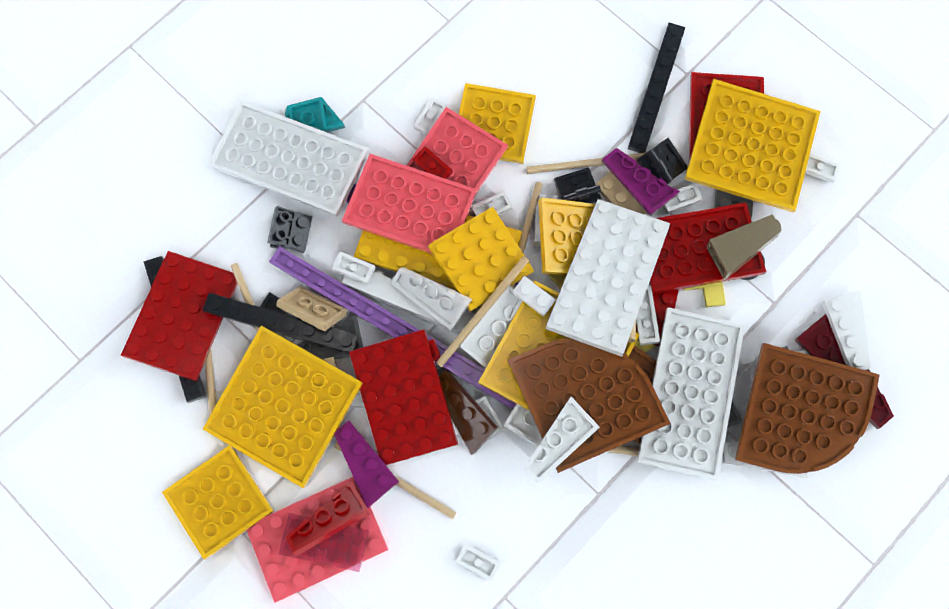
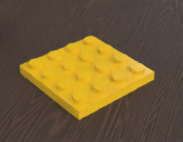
[459,83,536,164]
[538,197,596,276]
[427,207,534,312]
[162,445,274,560]

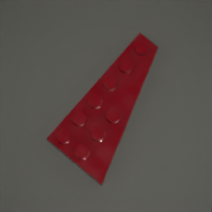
[795,313,894,430]

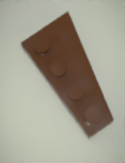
[439,370,498,455]

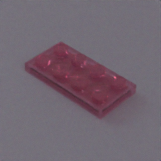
[279,513,370,572]

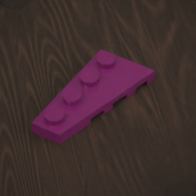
[602,148,680,216]
[334,420,399,508]

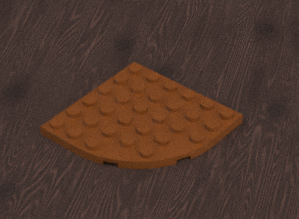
[508,338,671,474]
[735,343,880,474]

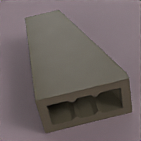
[706,214,782,280]

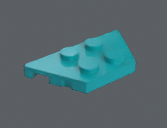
[285,96,346,133]

